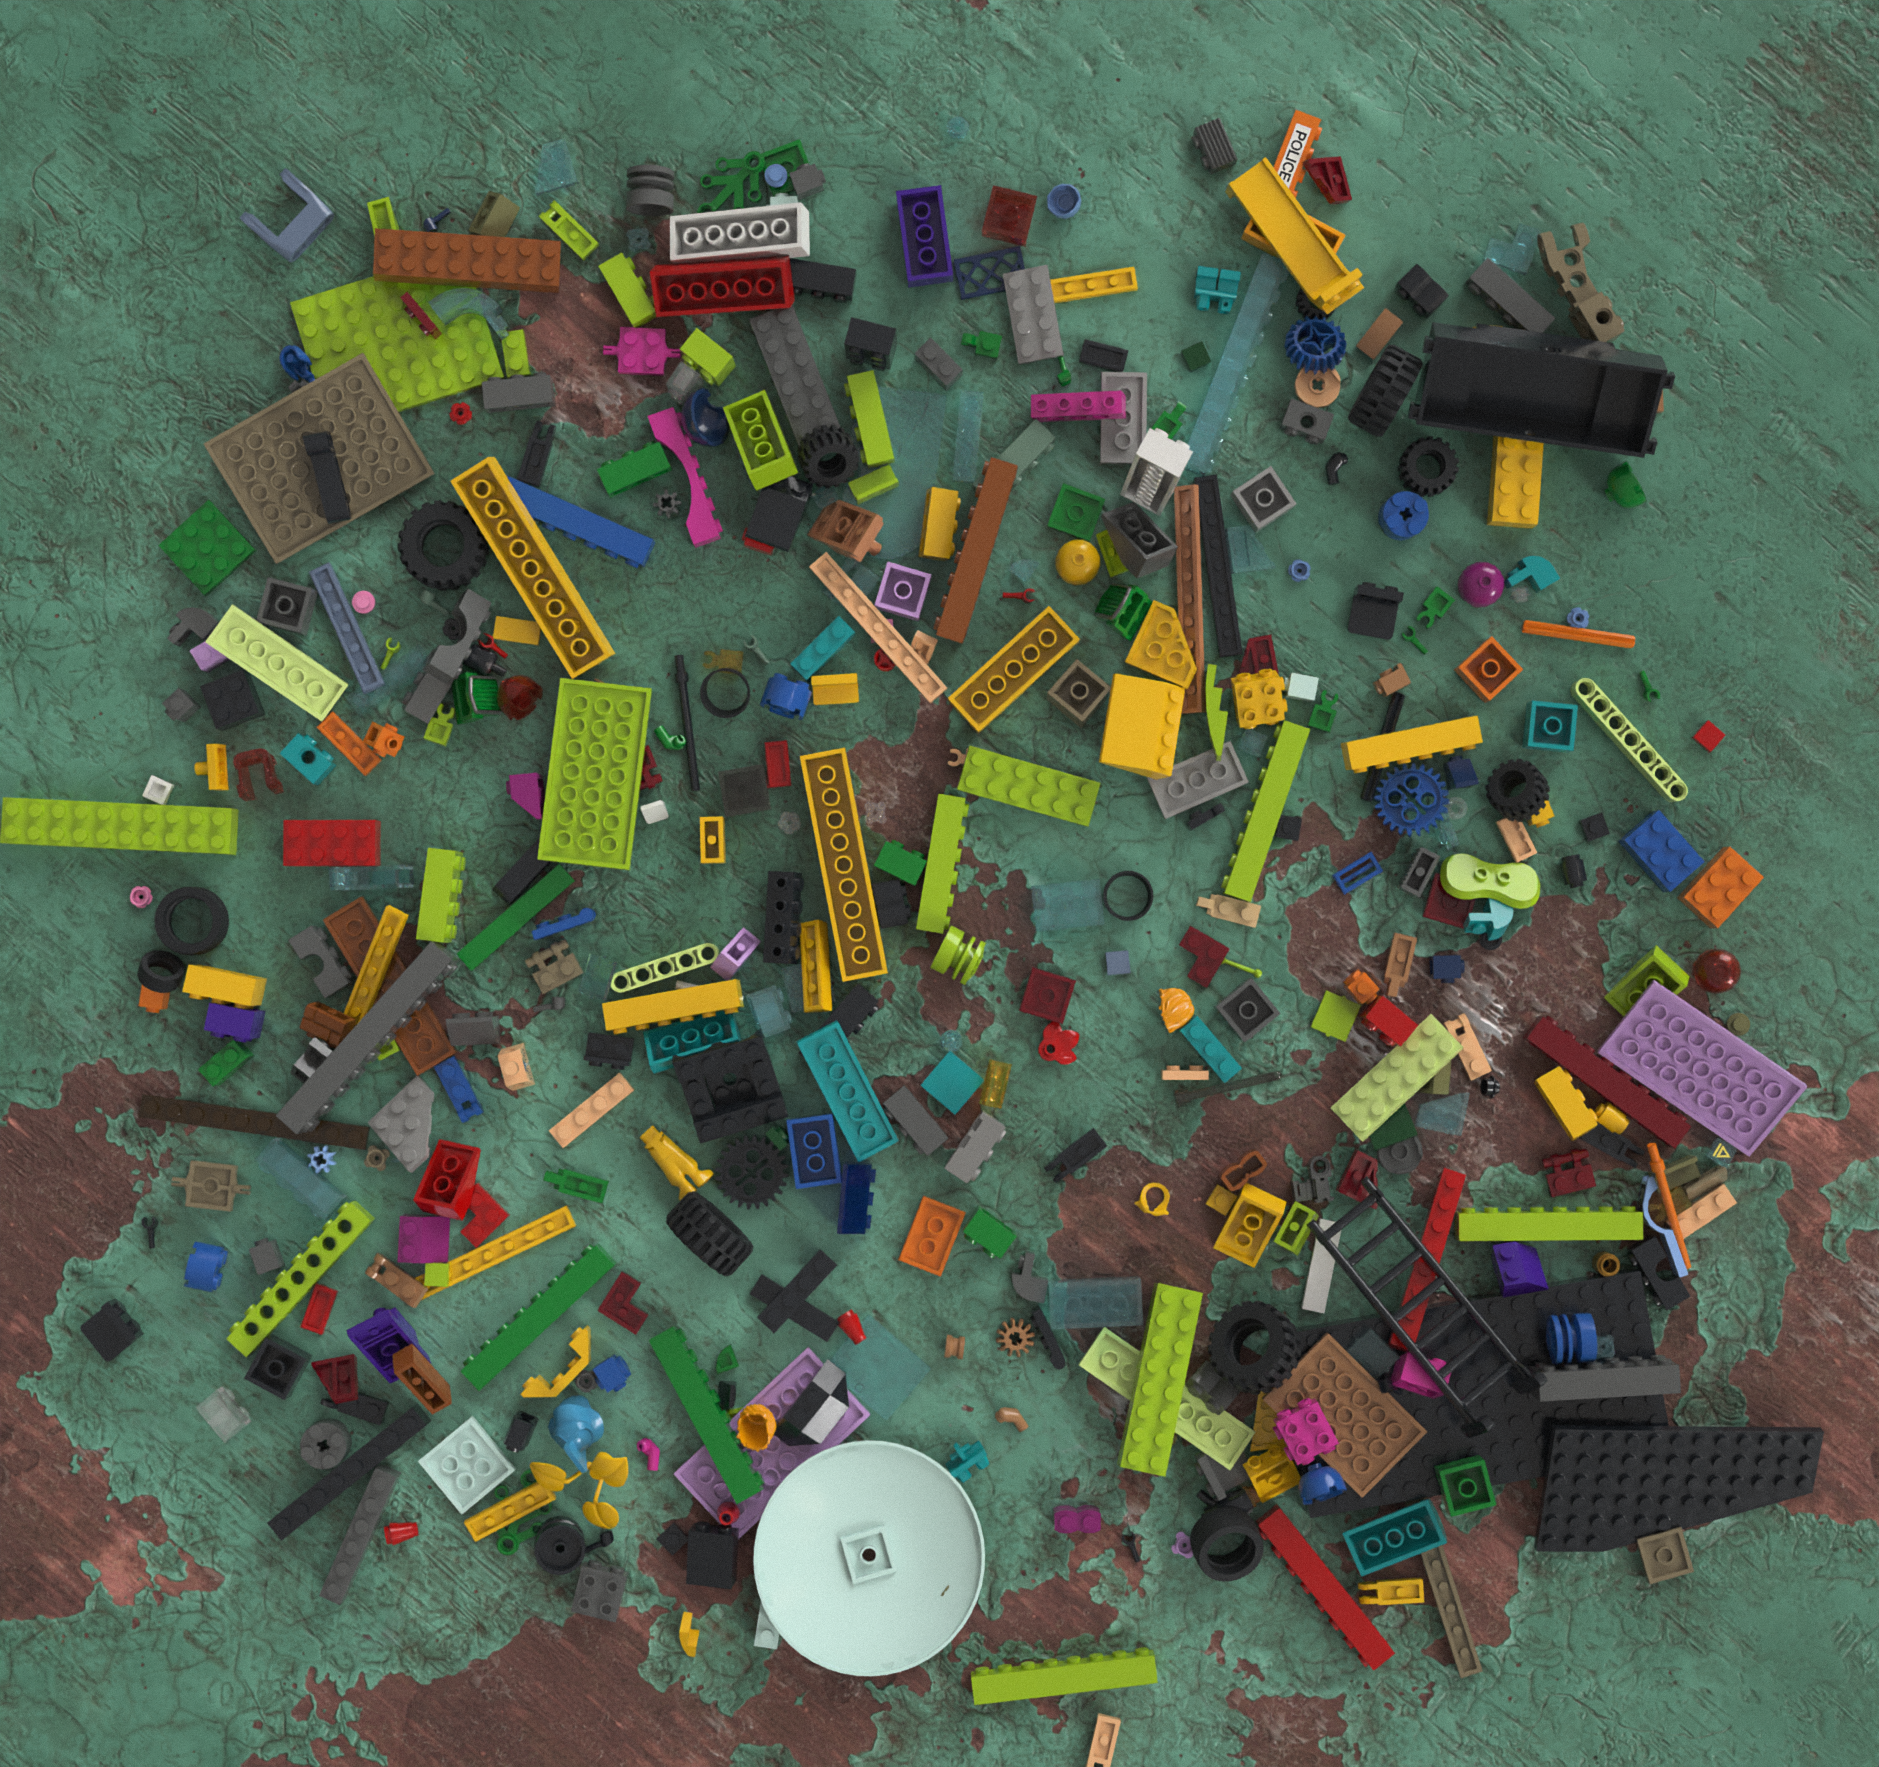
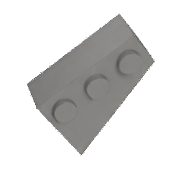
[944,1110,1006,1183]

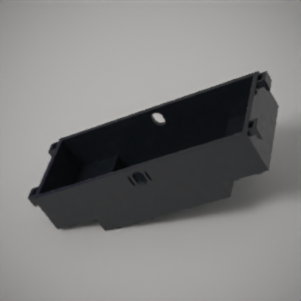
[1408,322,1675,458]

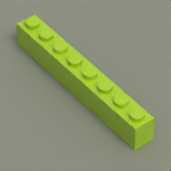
[1221,720,1310,902]
[1455,1206,1643,1241]
[971,1647,1158,1705]

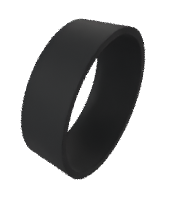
[700,668,750,718]
[1103,871,1153,921]

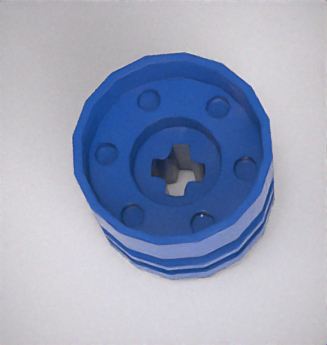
[1546,1313,1597,1365]

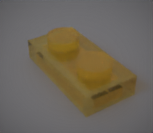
[979,1059,1012,1109]

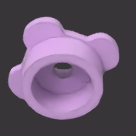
[1171,1532,1193,1558]

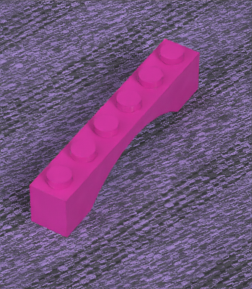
[648,407,723,548]

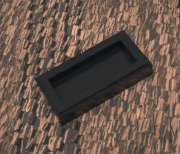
[1079,339,1129,372]

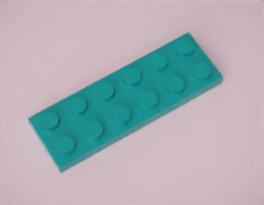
[796,1020,899,1163]

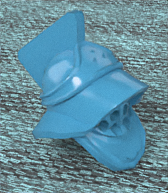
[548,1395,604,1473]

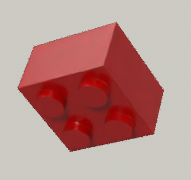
[1359,995,1418,1047]

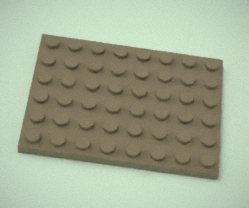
[204,353,435,564]

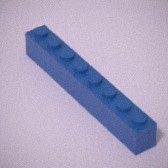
[506,475,655,568]

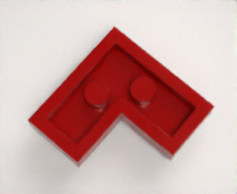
[460,1183,510,1248]

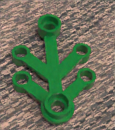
[697,151,765,213]
[494,1469,552,1555]

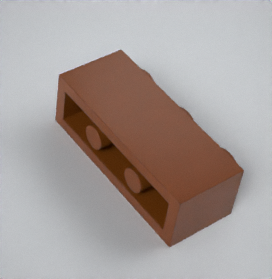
[392,1344,452,1415]

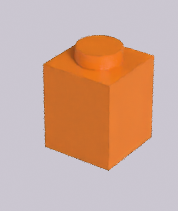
[139,985,170,1013]

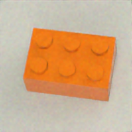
[1677,846,1764,928]

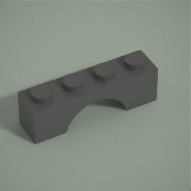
[422,589,491,684]

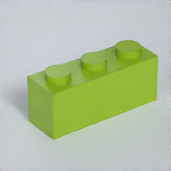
[599,253,656,328]

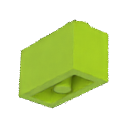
[1273,1201,1319,1256]

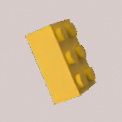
[182,964,267,1009]

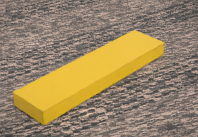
[1051,267,1138,303]
[464,1482,556,1542]

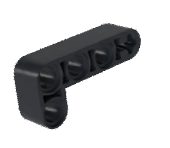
[303,431,352,524]

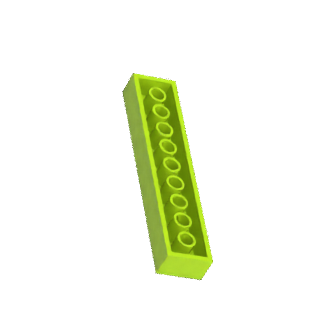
[0,797,239,855]

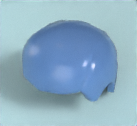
[1047,184,1081,219]

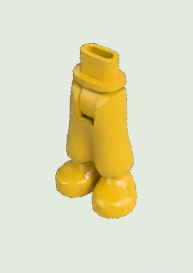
[640,1126,714,1201]

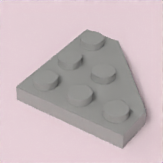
[367,1076,434,1173]

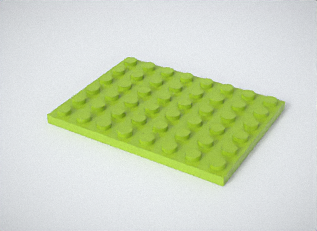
[290,276,505,412]

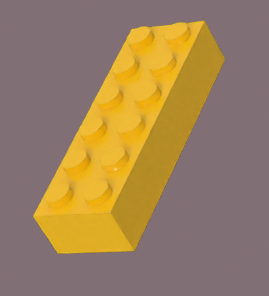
[948,606,1080,734]

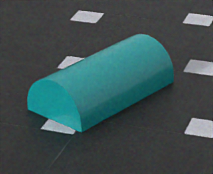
[643,1011,741,1074]
[1342,1498,1447,1577]

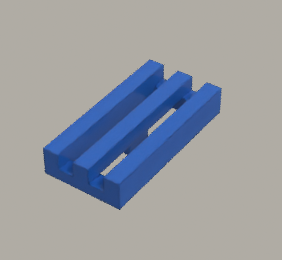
[1332,852,1383,895]

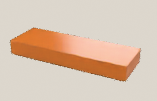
[316,711,382,776]

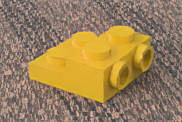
[1243,1443,1301,1503]

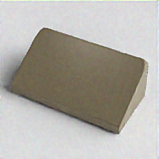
[1680,1165,1728,1202]

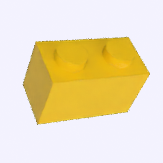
[700,816,726,864]

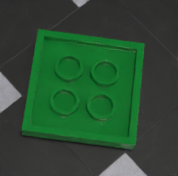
[158,500,257,597]

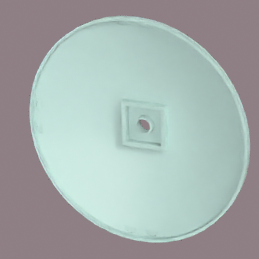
[753,1440,985,1676]

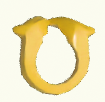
[1134,1183,1170,1216]

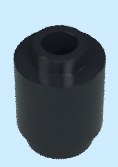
[1560,854,1587,889]

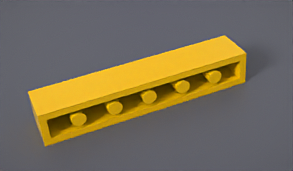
[1340,715,1483,774]
[602,979,744,1035]

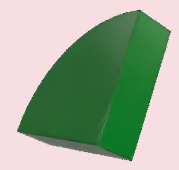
[716,1344,739,1375]

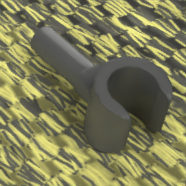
[533,997,565,1012]

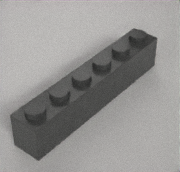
[319,1463,402,1605]

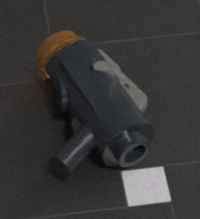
[1196,1485,1261,1516]

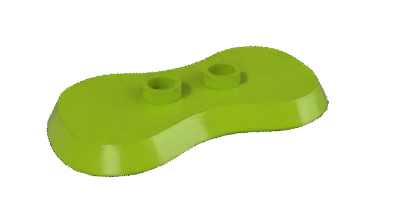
[1440,853,1540,909]

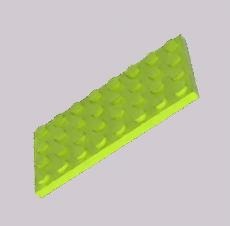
[537,678,652,871]

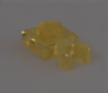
[703,649,744,675]
[1648,1185,1692,1222]

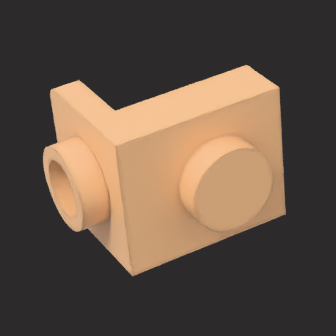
[911,630,938,665]

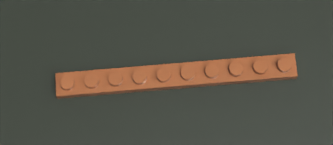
[1174,484,1206,714]

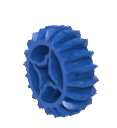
[1284,316,1347,375]

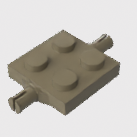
[171,1160,251,1212]

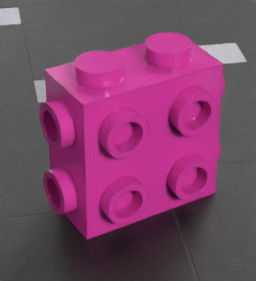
[1272,1398,1339,1465]

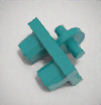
[945,1440,989,1483]

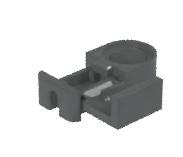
[1290,1156,1335,1203]

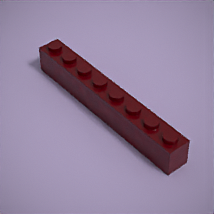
[1523,1015,1691,1148]

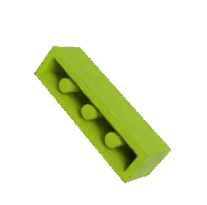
[844,370,895,469]

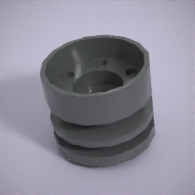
[626,165,674,216]

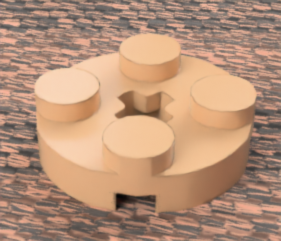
[1294,368,1341,408]

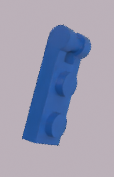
[531,908,596,940]
[434,1056,484,1123]

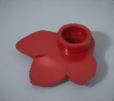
[1038,1021,1079,1065]

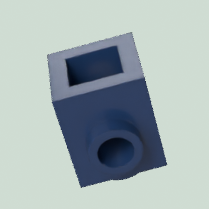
[1429,955,1465,983]

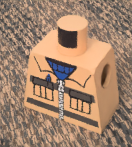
[498,1043,535,1091]

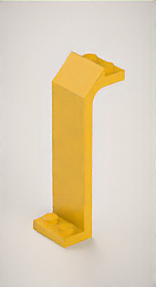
[1225,157,1364,314]

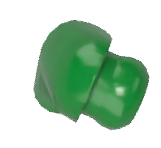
[654,725,686,750]

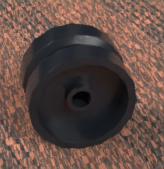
[534,1516,586,1575]

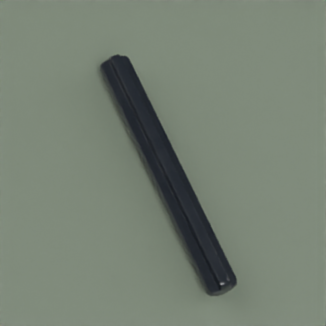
[1360,692,1405,802]

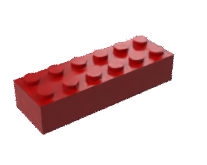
[650,255,795,317]

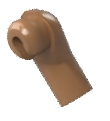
[995,1407,1029,1432]

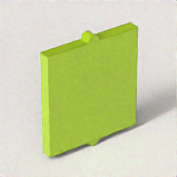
[1310,990,1361,1042]

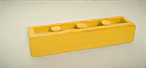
[800,919,832,1013]

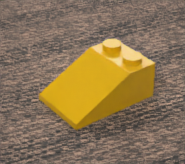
[1213,1183,1286,1268]

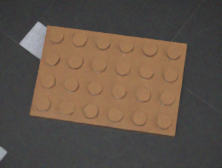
[1262,1332,1427,1498]

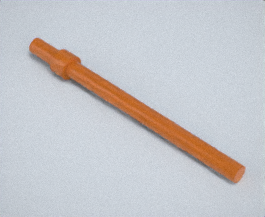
[1647,1143,1691,1269]

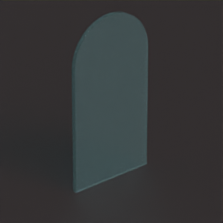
[843,386,947,560]

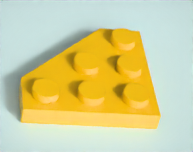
[1125,600,1197,690]

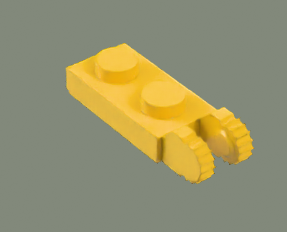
[1358,1577,1424,1605]

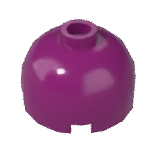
[1458,562,1504,608]

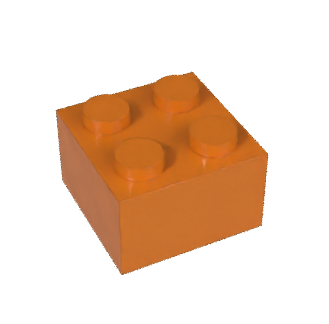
[1454,636,1523,703]

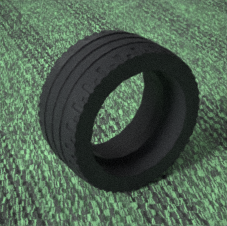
[154,886,229,955]
[1190,1506,1264,1582]

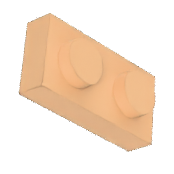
[1161,1065,1209,1080]

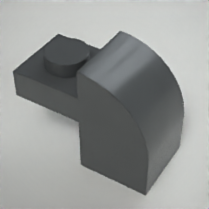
[167,607,220,647]
[290,1037,333,1084]
[1011,1250,1048,1303]

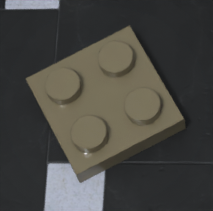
[1636,1527,1694,1584]

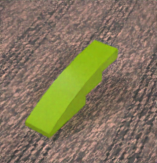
[1205,664,1228,761]

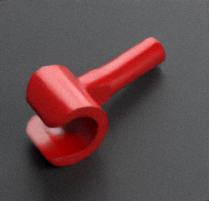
[1003,588,1035,603]
[477,633,508,659]

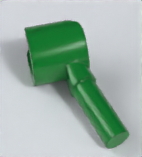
[1056,356,1071,387]
[1401,626,1428,654]
[1639,671,1660,702]

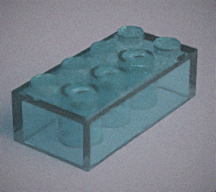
[1048,1276,1143,1330]

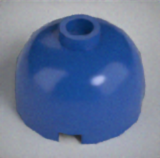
[1298,1463,1347,1505]

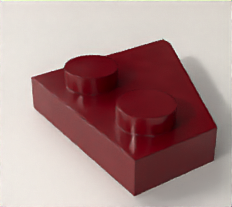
[1302,156,1352,204]
[1336,1149,1378,1210]
[311,1354,358,1404]

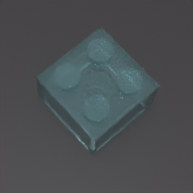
[746,985,793,1038]

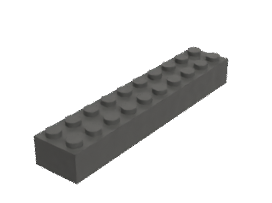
[276,942,459,1134]

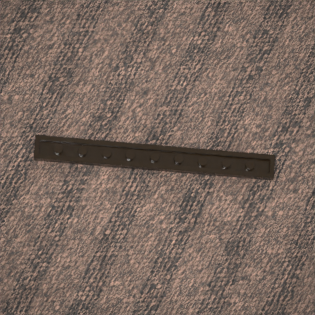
[139,1094,370,1150]

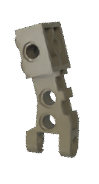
[1537,222,1625,343]

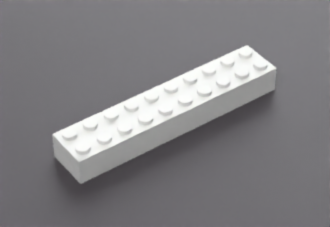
[1120,428,1193,516]

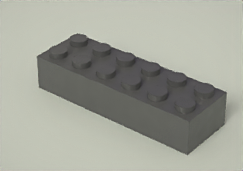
[749,305,840,447]
[1529,1355,1681,1402]

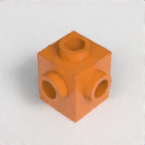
[362,721,405,757]

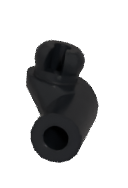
[1325,452,1348,485]

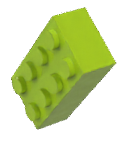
[723,390,798,491]
[416,848,466,943]

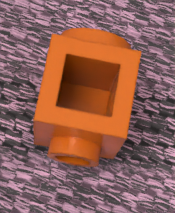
[1343,969,1379,1005]

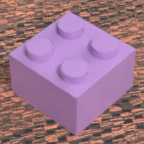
[875,562,932,622]

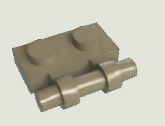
[525,939,584,994]

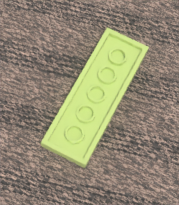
[205,604,349,721]
[1331,1014,1464,1142]

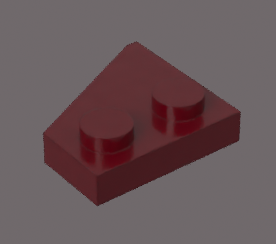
[1238,634,1279,675]

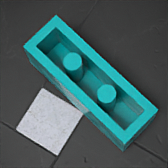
[790,616,856,683]
[1178,1015,1242,1083]

